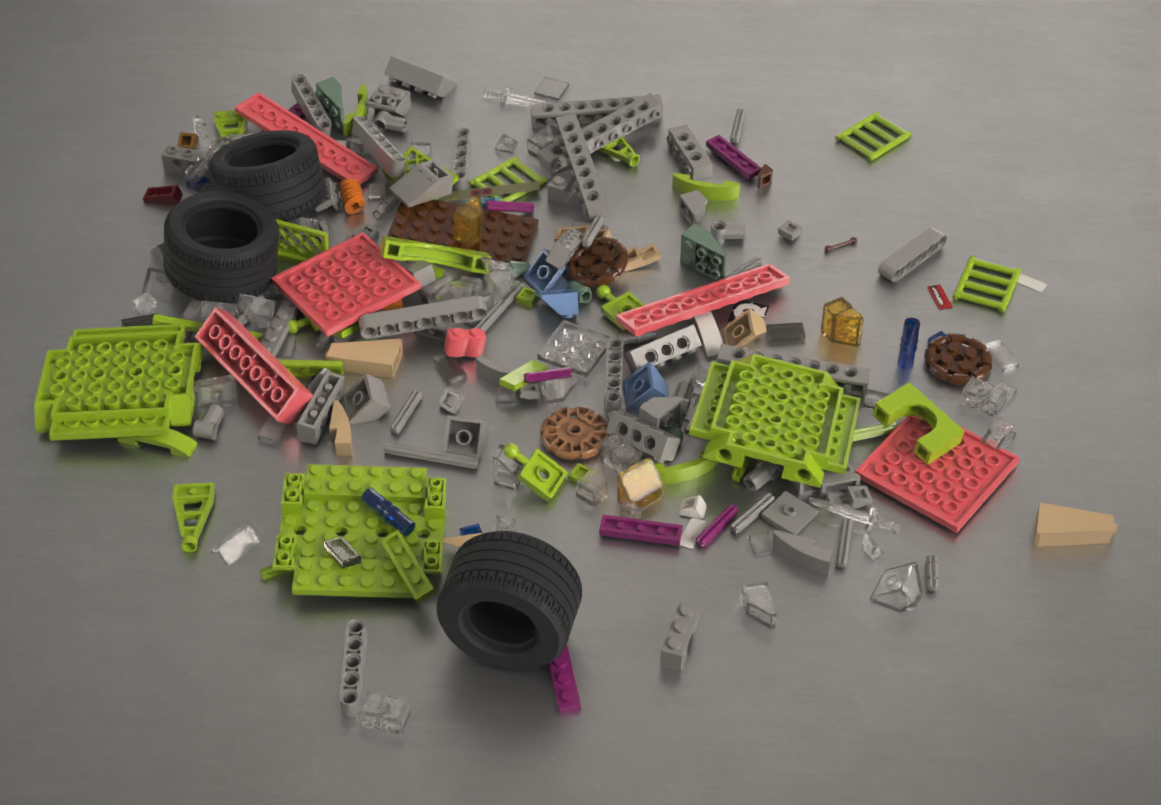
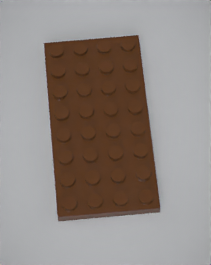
[387,199,539,266]

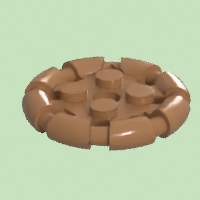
[540,406,610,461]

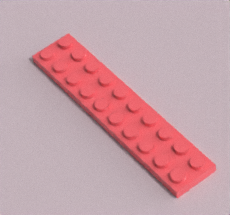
[235,92,378,185]
[616,264,790,337]

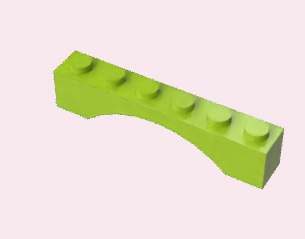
[380,236,491,274]

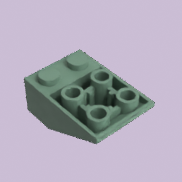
[315,77,344,134]
[680,224,727,281]

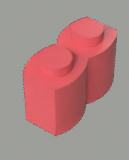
[444,328,486,357]

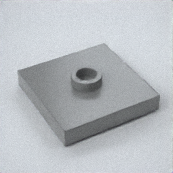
[761,491,818,535]

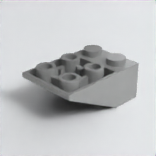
[389,160,453,207]

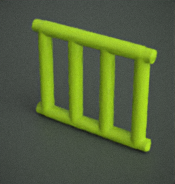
[835,111,912,161]
[468,156,547,202]
[952,255,1021,313]

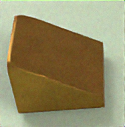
[177,132,199,150]

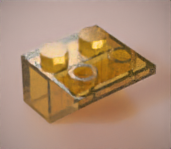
[453,195,483,248]
[821,297,864,347]
[617,457,664,516]

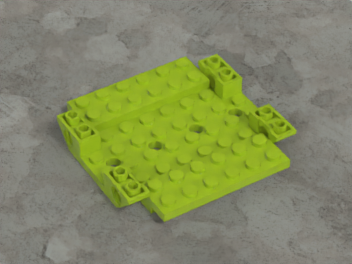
[34,324,204,441]
[689,354,861,488]
[272,464,447,598]

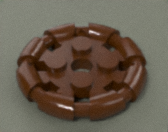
[566,237,628,289]
[924,333,992,386]

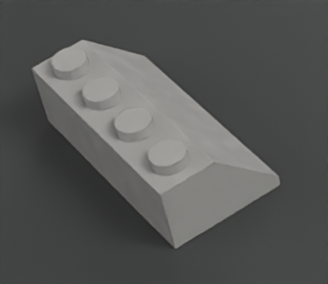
[384,56,458,99]

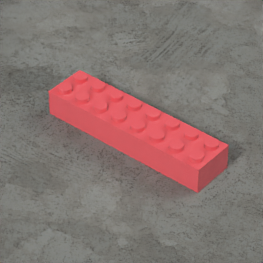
[195,307,313,426]

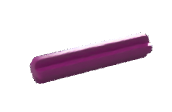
[485,200,535,213]
[523,367,573,383]
[696,504,738,547]

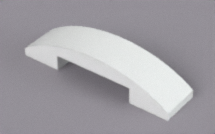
[691,311,723,359]

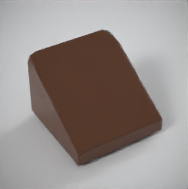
[757,164,773,189]

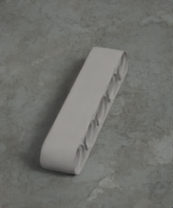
[291,74,332,137]
[451,127,471,191]
[878,227,947,282]
[604,336,623,413]
[339,618,367,718]

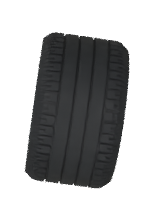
[209,130,326,222]
[163,191,279,305]
[436,531,582,670]

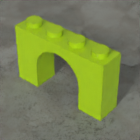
[873,382,965,465]

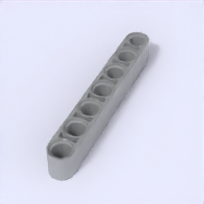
[351,116,406,177]
[358,296,488,339]

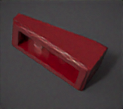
[142,185,183,205]

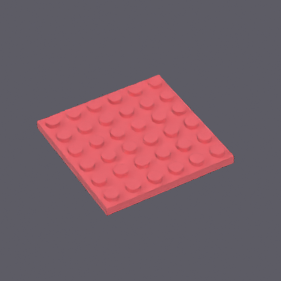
[271,232,421,337]
[855,416,1020,533]

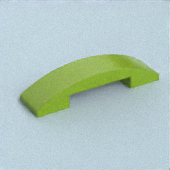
[343,84,369,136]
[672,173,741,201]
[118,428,197,458]
[644,451,718,485]

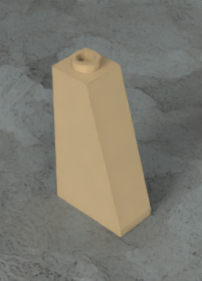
[325,339,403,378]
[1033,503,1117,547]

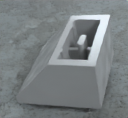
[366,84,411,116]

